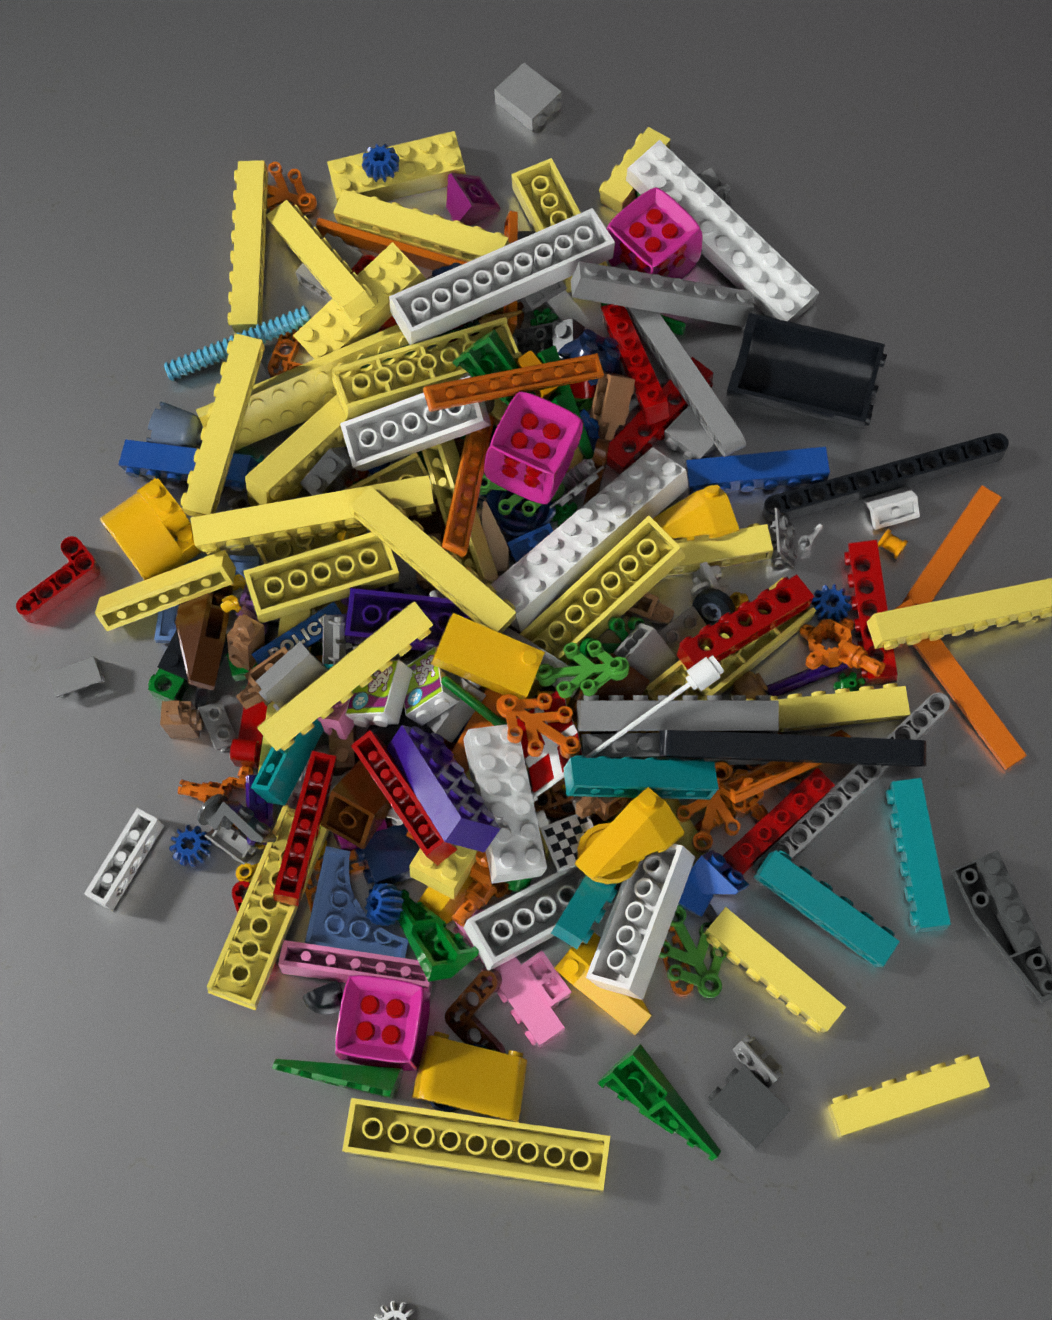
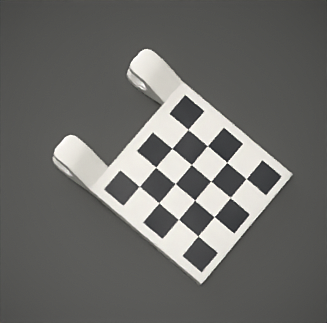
[536,796,594,873]

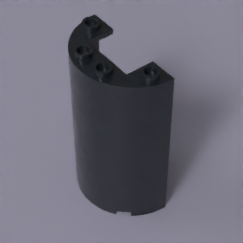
[727,312,887,429]

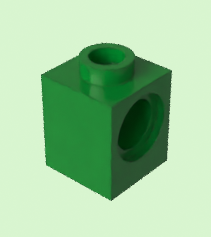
[148,669,189,701]

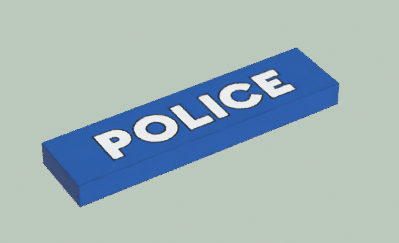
[252,602,342,665]

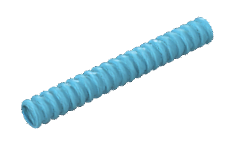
[164,305,311,381]

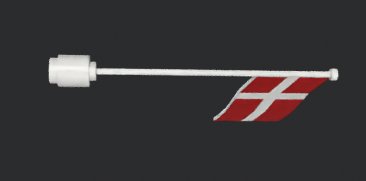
[517,655,724,802]

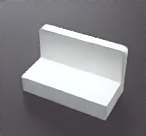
[864,487,920,530]

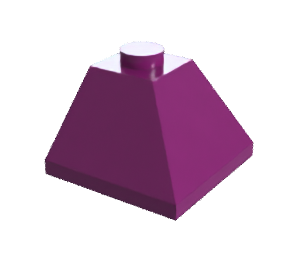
[446,173,501,226]

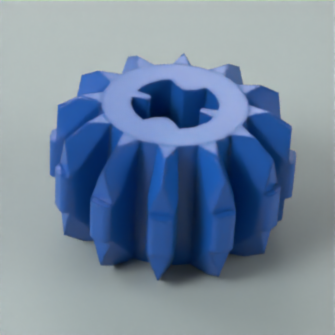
[362,143,400,182]
[811,584,852,623]
[169,825,212,867]
[364,883,404,926]

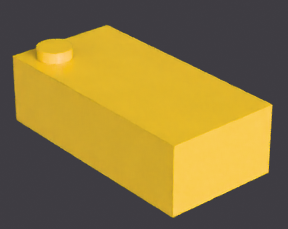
[431,613,545,699]

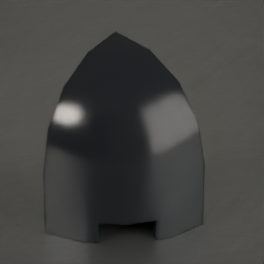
[772,775,804,799]
[302,981,343,1015]

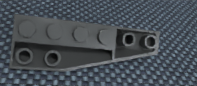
[951,850,1052,1003]

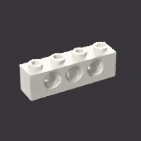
[84,808,164,911]

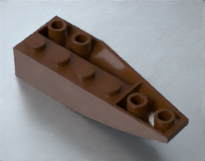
[175,585,234,690]

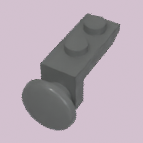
[197,794,277,843]

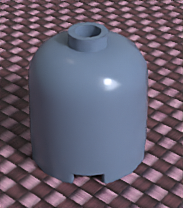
[146,401,203,448]

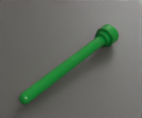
[441,676,507,726]

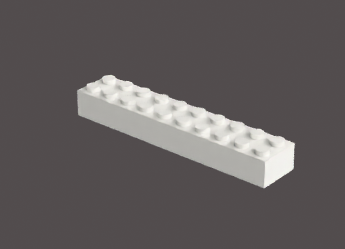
[626,140,819,323]
[389,208,615,345]
[491,447,689,633]

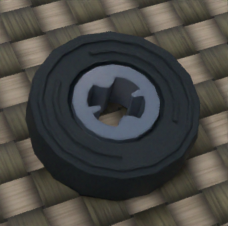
[692,588,735,625]

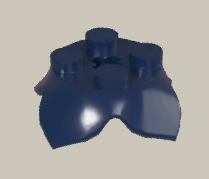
[558,329,622,386]
[487,490,556,536]

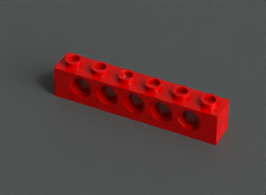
[601,304,670,425]
[606,356,714,475]
[844,540,898,686]
[677,574,814,670]
[351,730,458,865]
[273,751,336,907]
[722,768,835,875]

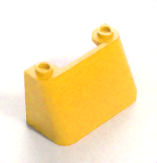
[412,1031,527,1122]

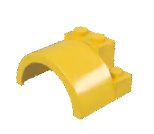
[100,478,202,580]

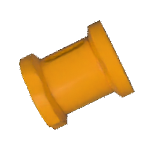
[878,529,909,559]

